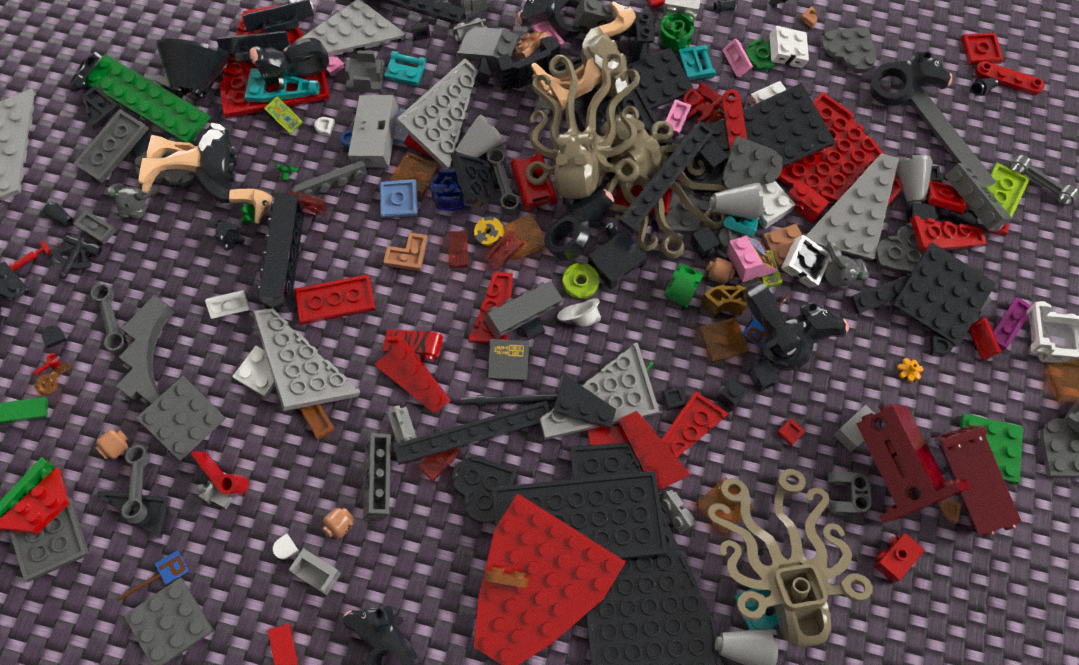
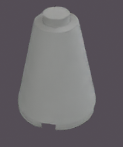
[455,115,504,158]
[896,155,933,205]
[709,183,763,220]
[715,629,778,665]

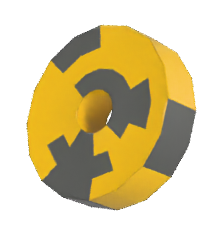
[474,216,504,247]

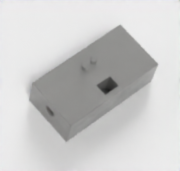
[348,95,399,168]

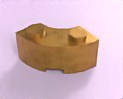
[701,285,749,316]

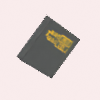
[488,339,529,380]

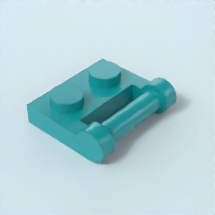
[678,45,717,81]
[384,51,426,87]
[723,215,759,238]

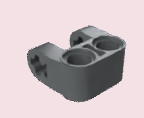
[828,471,871,516]

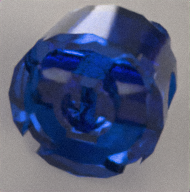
[430,168,465,211]

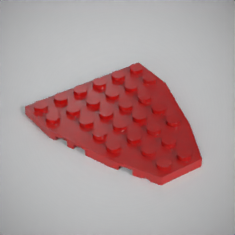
[220,5,330,118]
[777,92,903,205]
[474,493,626,665]

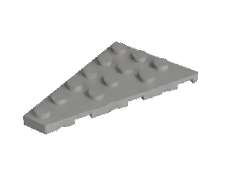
[284,0,405,60]
[395,58,478,171]
[0,88,36,201]
[806,154,899,261]
[253,308,360,411]
[540,343,659,440]

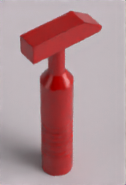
[9,241,51,271]

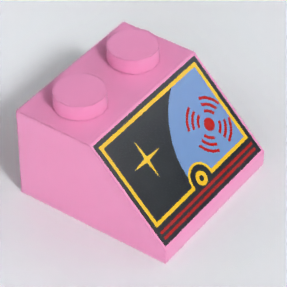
[727,236,777,282]

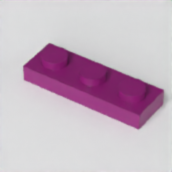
[993,297,1031,351]

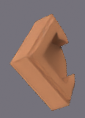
[800,6,817,29]
[939,499,962,524]

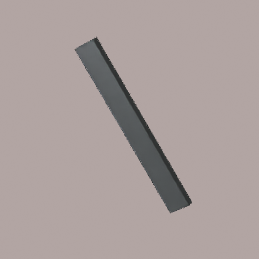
[898,82,996,187]

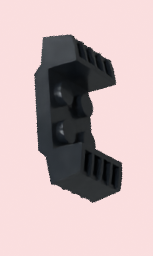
[498,36,561,91]

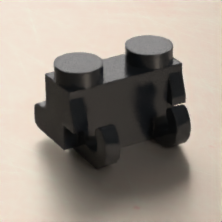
[213,217,245,251]

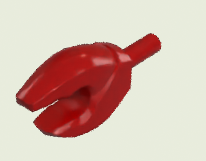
[687,97,722,123]

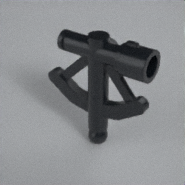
[52,235,102,279]

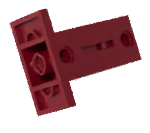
[856,404,972,523]
[933,424,1022,537]

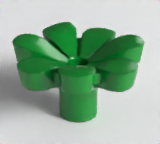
[274,164,298,180]
[241,203,262,225]

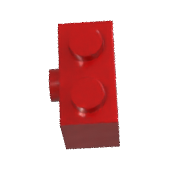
[788,180,829,224]
[874,533,925,583]

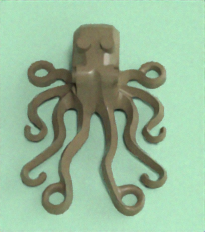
[526,52,640,199]
[596,114,727,259]
[708,469,873,647]

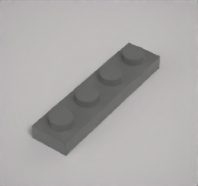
[294,160,368,200]

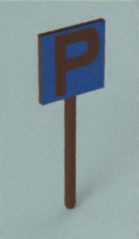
[742,294,789,348]
[117,550,190,601]

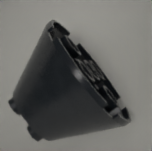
[156,38,230,98]

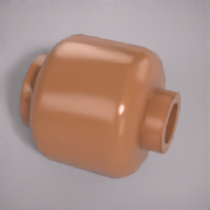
[705,257,735,285]
[95,429,128,460]
[322,508,354,539]

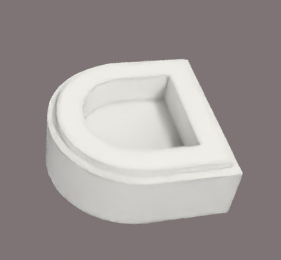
[314,117,335,137]
[273,534,299,560]

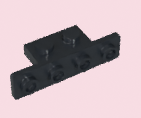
[242,0,314,33]
[217,31,290,62]

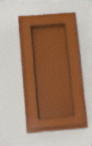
[299,404,335,440]

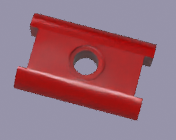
[510,153,558,211]

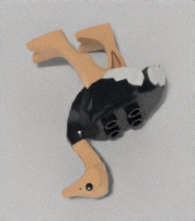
[139,123,272,224]

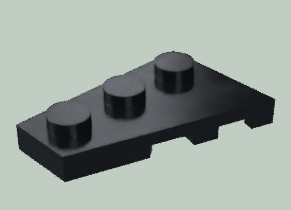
[553,374,616,429]

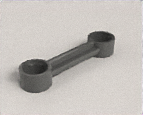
[487,148,519,214]
[1009,155,1079,206]
[91,283,128,354]
[122,445,150,524]

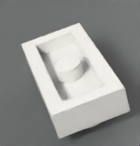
[205,290,250,319]

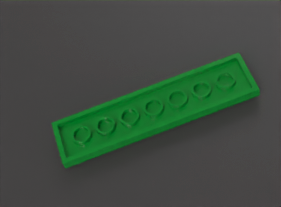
[85,54,211,143]

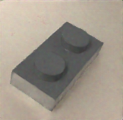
[73,210,116,245]

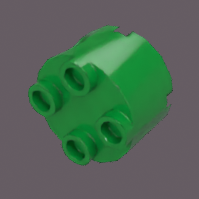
[658,12,694,55]
[663,264,704,308]

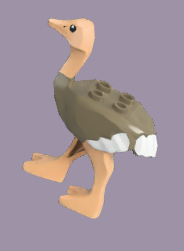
[531,1,636,111]

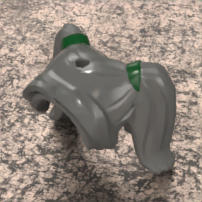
[106,183,160,218]
[825,241,869,291]

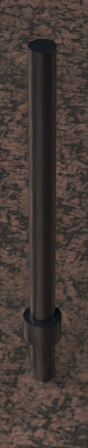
[461,394,558,407]

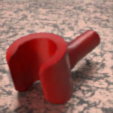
[33,353,60,375]

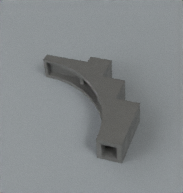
[116,295,174,406]

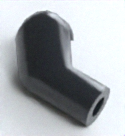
[606,223,619,243]

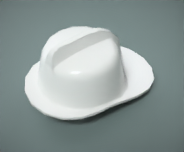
[557,298,601,327]

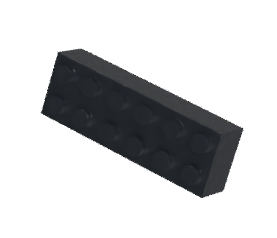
[257,194,305,313]

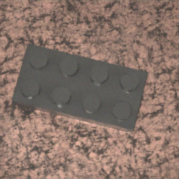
[73,109,149,184]

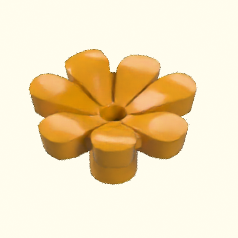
[897,358,923,383]

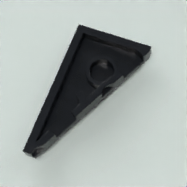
[97,490,171,539]

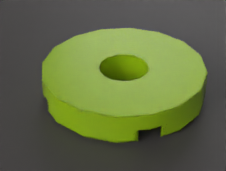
[562,263,599,299]

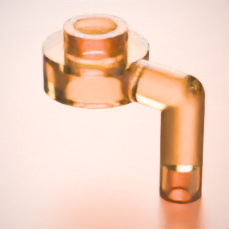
[34,362,71,395]

